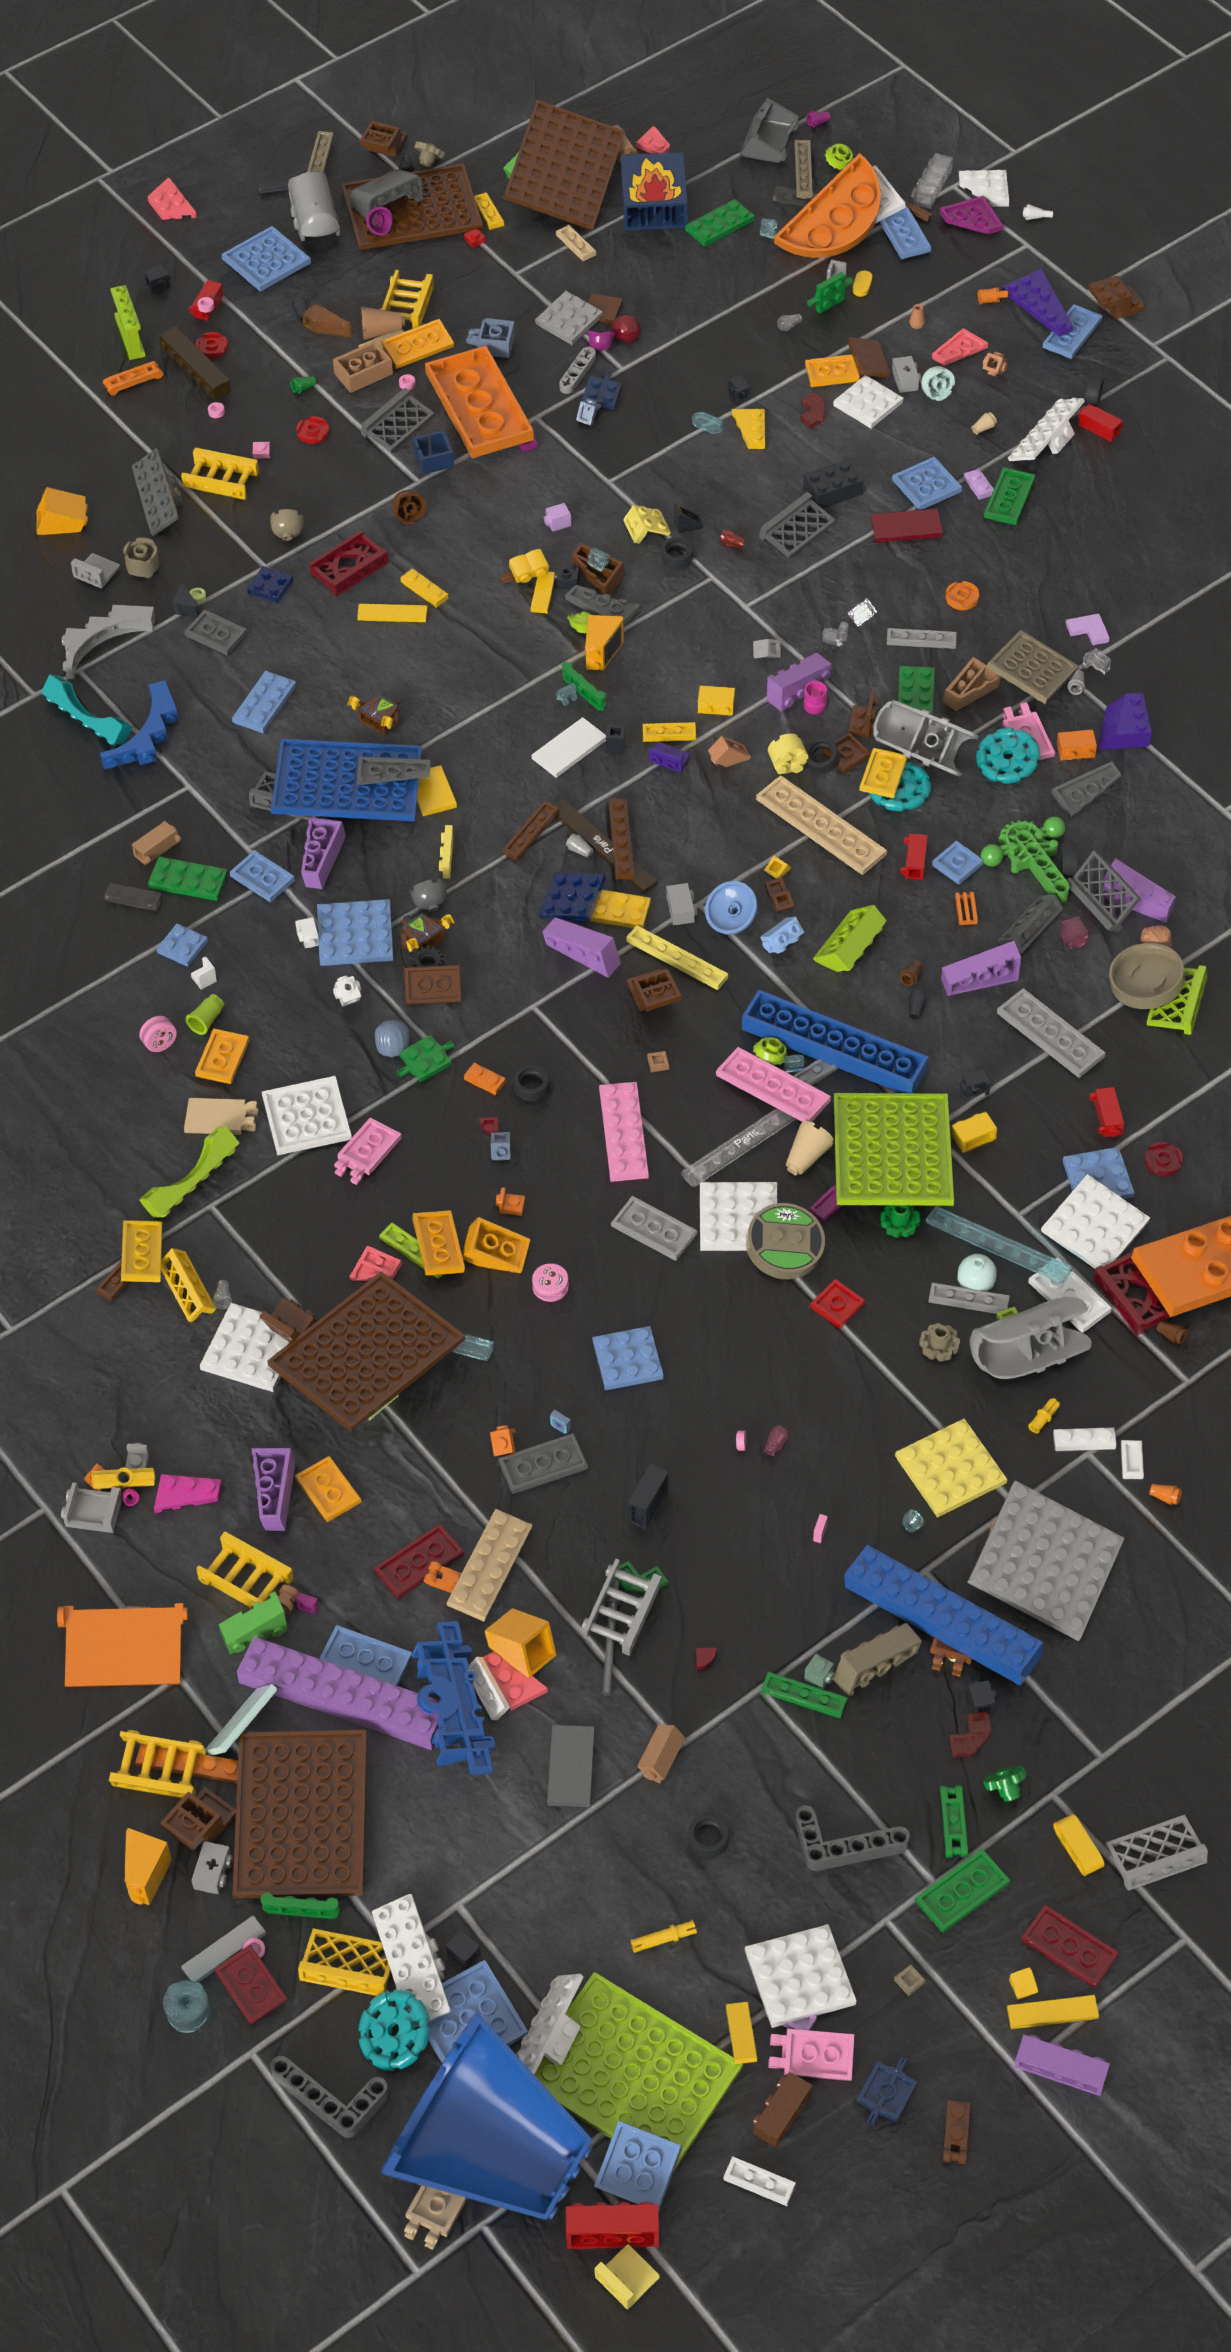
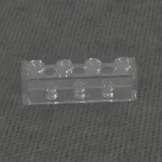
[912,153,953,209]

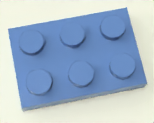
[230,850,295,903]

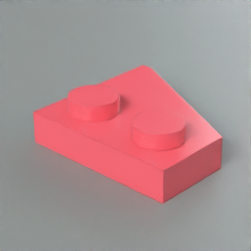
[636,126,670,154]
[349,1246,402,1281]

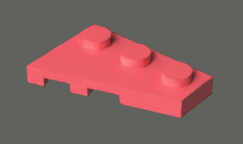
[932,328,988,366]
[483,1652,548,1711]

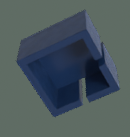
[412,430,455,474]

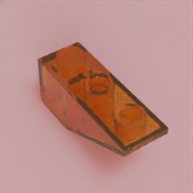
[303,303,352,338]

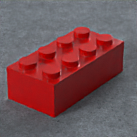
[566,2202,659,2249]

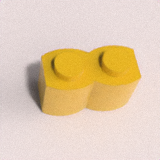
[509,549,549,583]

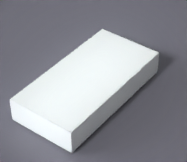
[1121,1440,1144,1479]

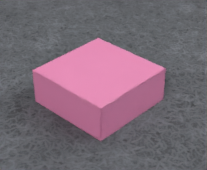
[813,1514,828,1543]

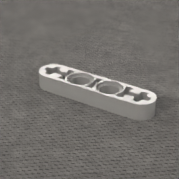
[559,347,596,394]

